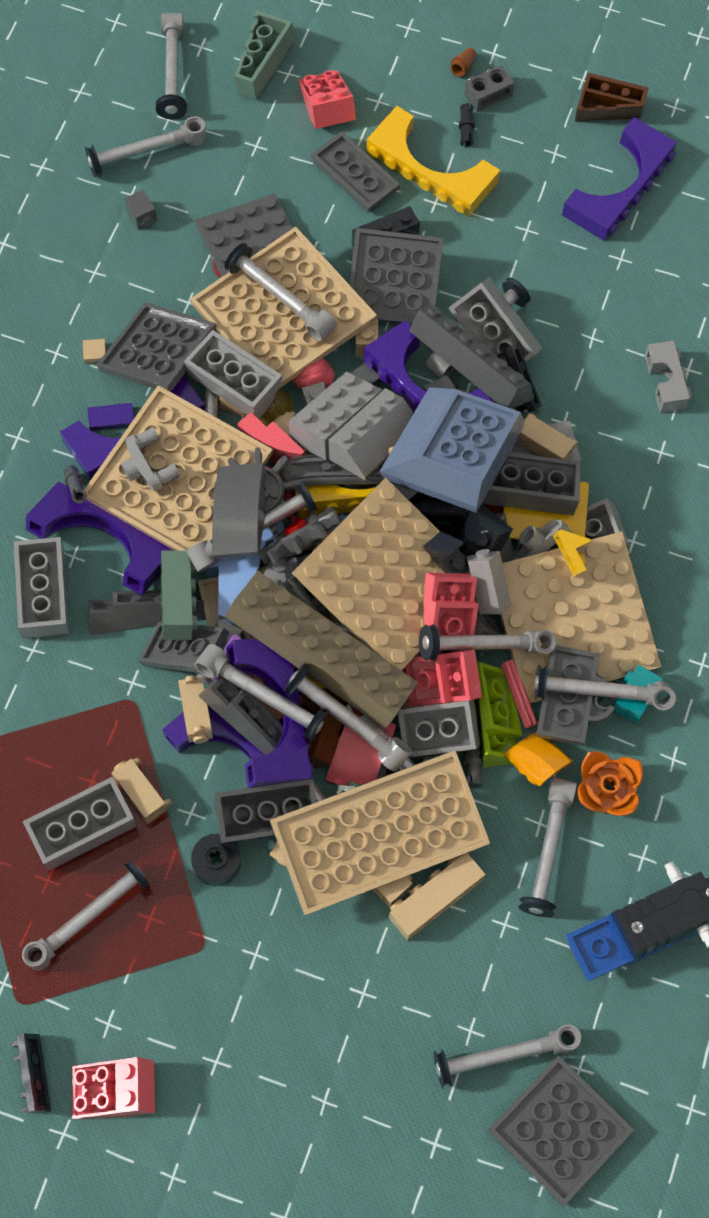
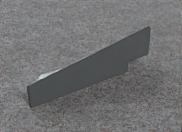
[89,590,204,635]
[199,676,283,755]

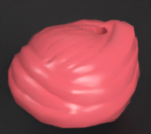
[292,358,335,389]

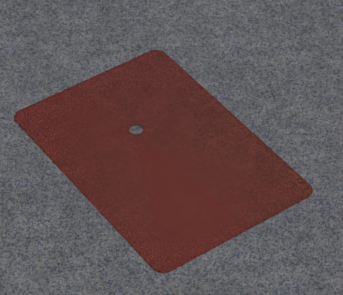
[0,700,204,1005]

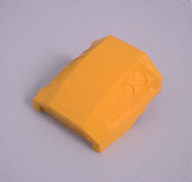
[504,731,574,786]

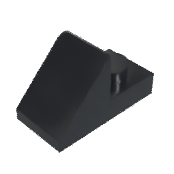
[423,531,469,574]

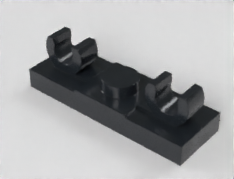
[497,343,542,412]
[11,1033,51,1113]

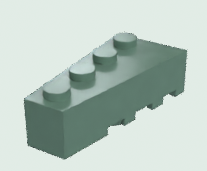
[235,10,295,99]
[160,551,197,640]

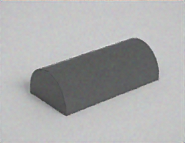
[214,779,317,843]

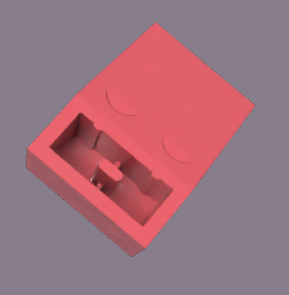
[298,70,356,129]
[72,1057,155,1119]

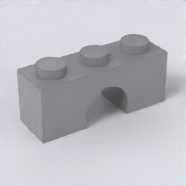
[645,340,692,413]

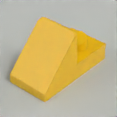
[553,529,592,577]

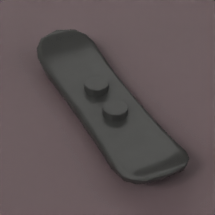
[281,454,385,486]

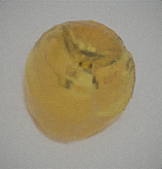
[259,390,294,427]

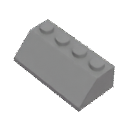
[449,277,542,368]
[184,330,283,419]
[328,388,414,480]

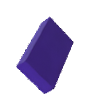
[87,403,134,431]

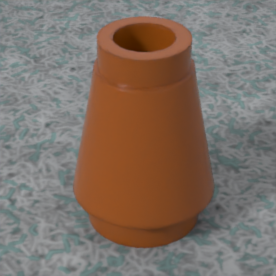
[450,47,477,77]

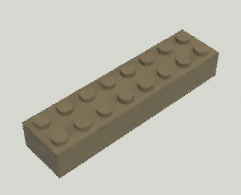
[225,571,418,729]

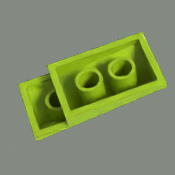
[476,662,522,768]

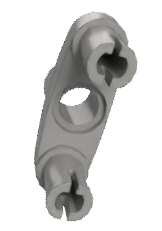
[120,427,180,492]
[515,519,573,560]

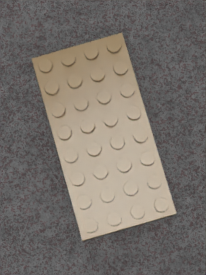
[270,750,490,915]

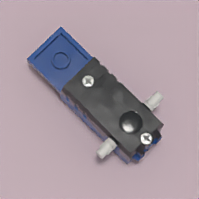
[565,861,709,983]

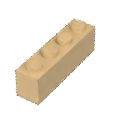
[389,853,486,941]

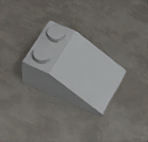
[552,498,630,550]

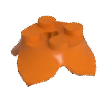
[577,751,643,816]

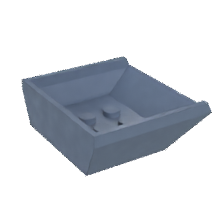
[379,387,524,513]

